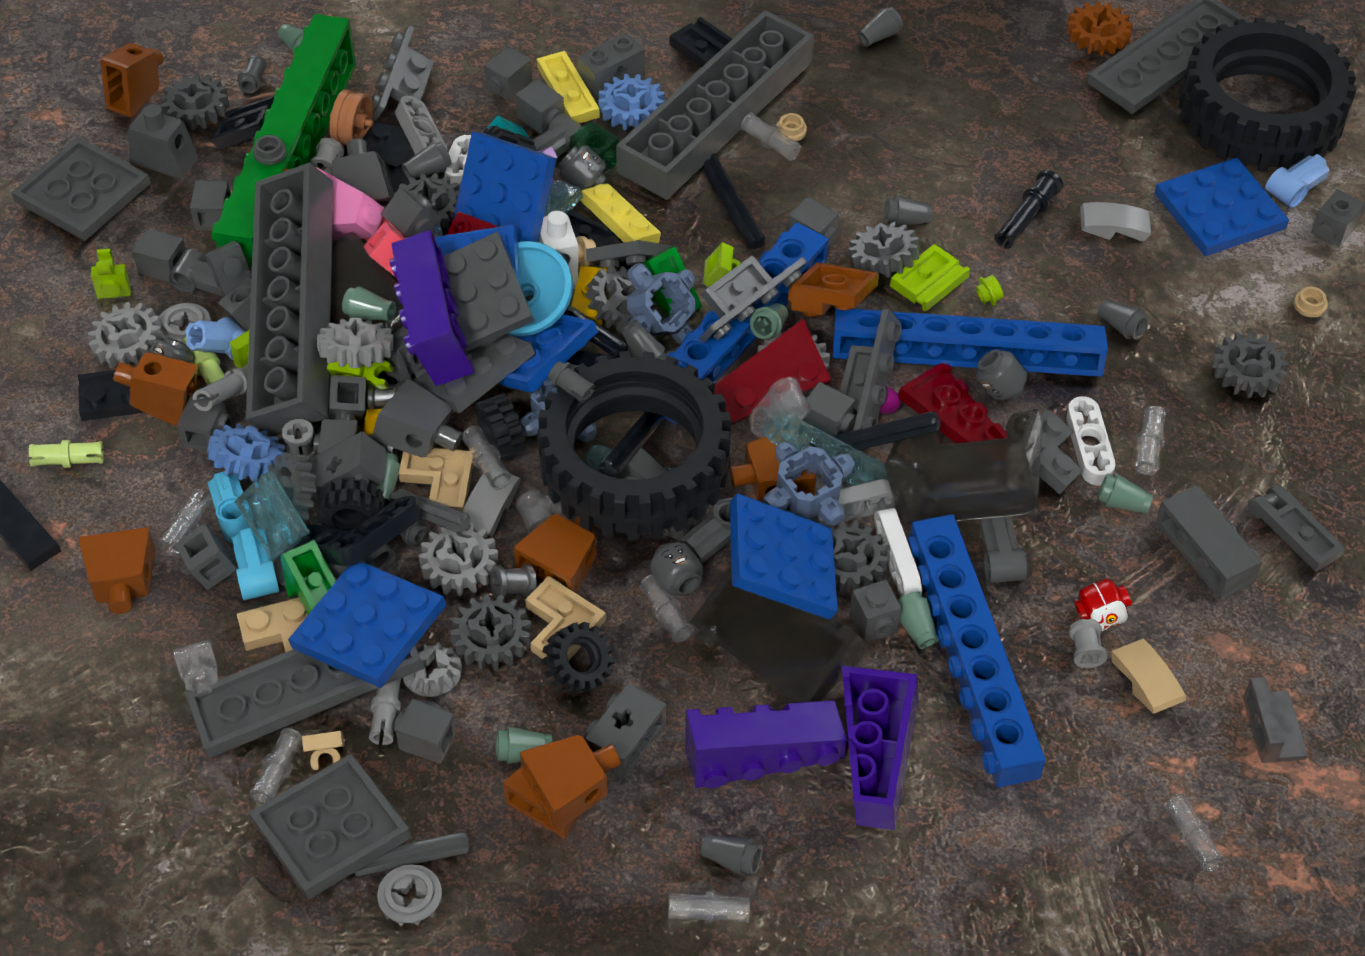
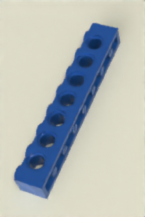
[664,222,829,425]
[832,308,1108,377]
[906,514,1046,788]

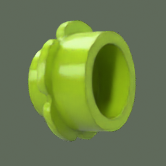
[975,275,1004,306]

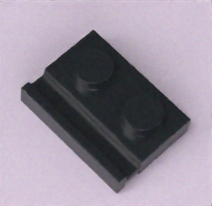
[669,17,732,68]
[211,95,274,149]
[78,370,145,421]

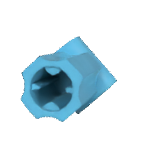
[207,471,254,543]
[232,528,279,601]

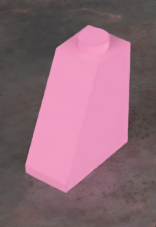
[316,167,384,240]

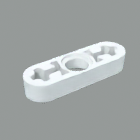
[1066,396,1116,486]
[874,508,922,598]

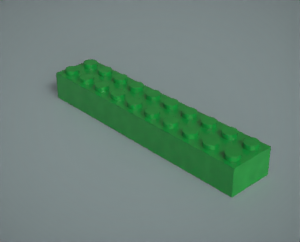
[212,13,356,267]

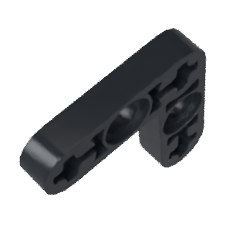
[290,496,422,566]

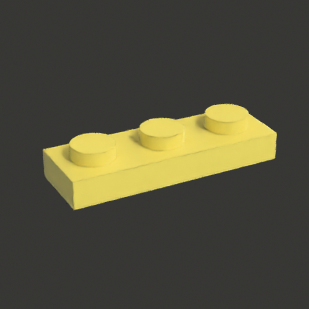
[537,51,600,124]
[580,183,661,243]

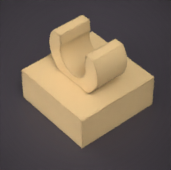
[302,731,345,770]

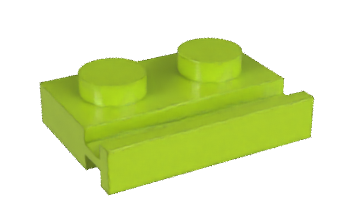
[890,244,970,312]

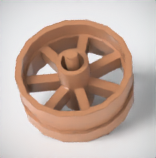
[330,89,373,146]

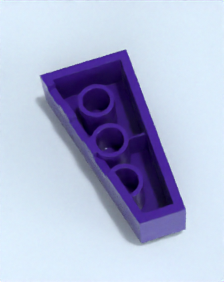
[390,230,475,386]
[842,666,919,830]
[685,701,847,789]

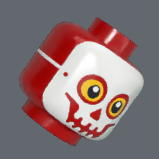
[1074,578,1132,632]

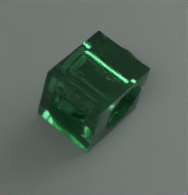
[570,121,619,173]

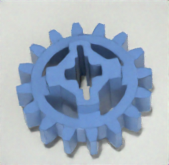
[598,74,665,130]
[207,424,285,481]

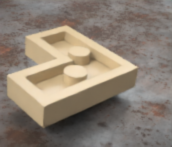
[399,448,475,512]
[525,576,606,661]
[237,597,308,652]

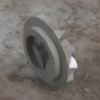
[159,303,211,342]
[403,642,462,697]
[377,864,442,927]

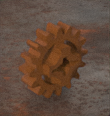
[1066,1,1133,56]

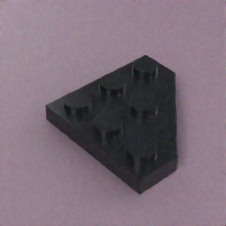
[363,120,427,193]

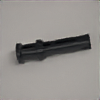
[994,170,1063,249]

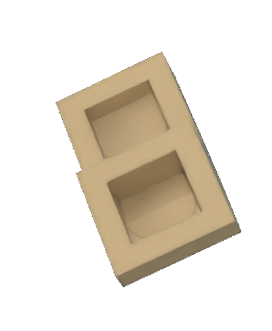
[1111,638,1186,714]

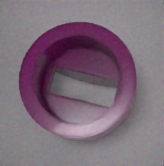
[879,386,900,415]

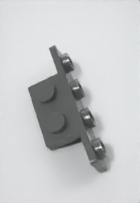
[372,25,434,123]
[700,255,807,343]
[840,309,902,430]

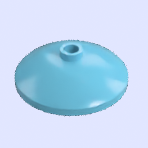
[507,241,573,337]

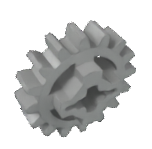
[88,302,164,368]
[317,318,393,368]
[419,523,499,596]

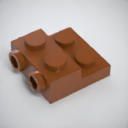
[788,262,879,317]

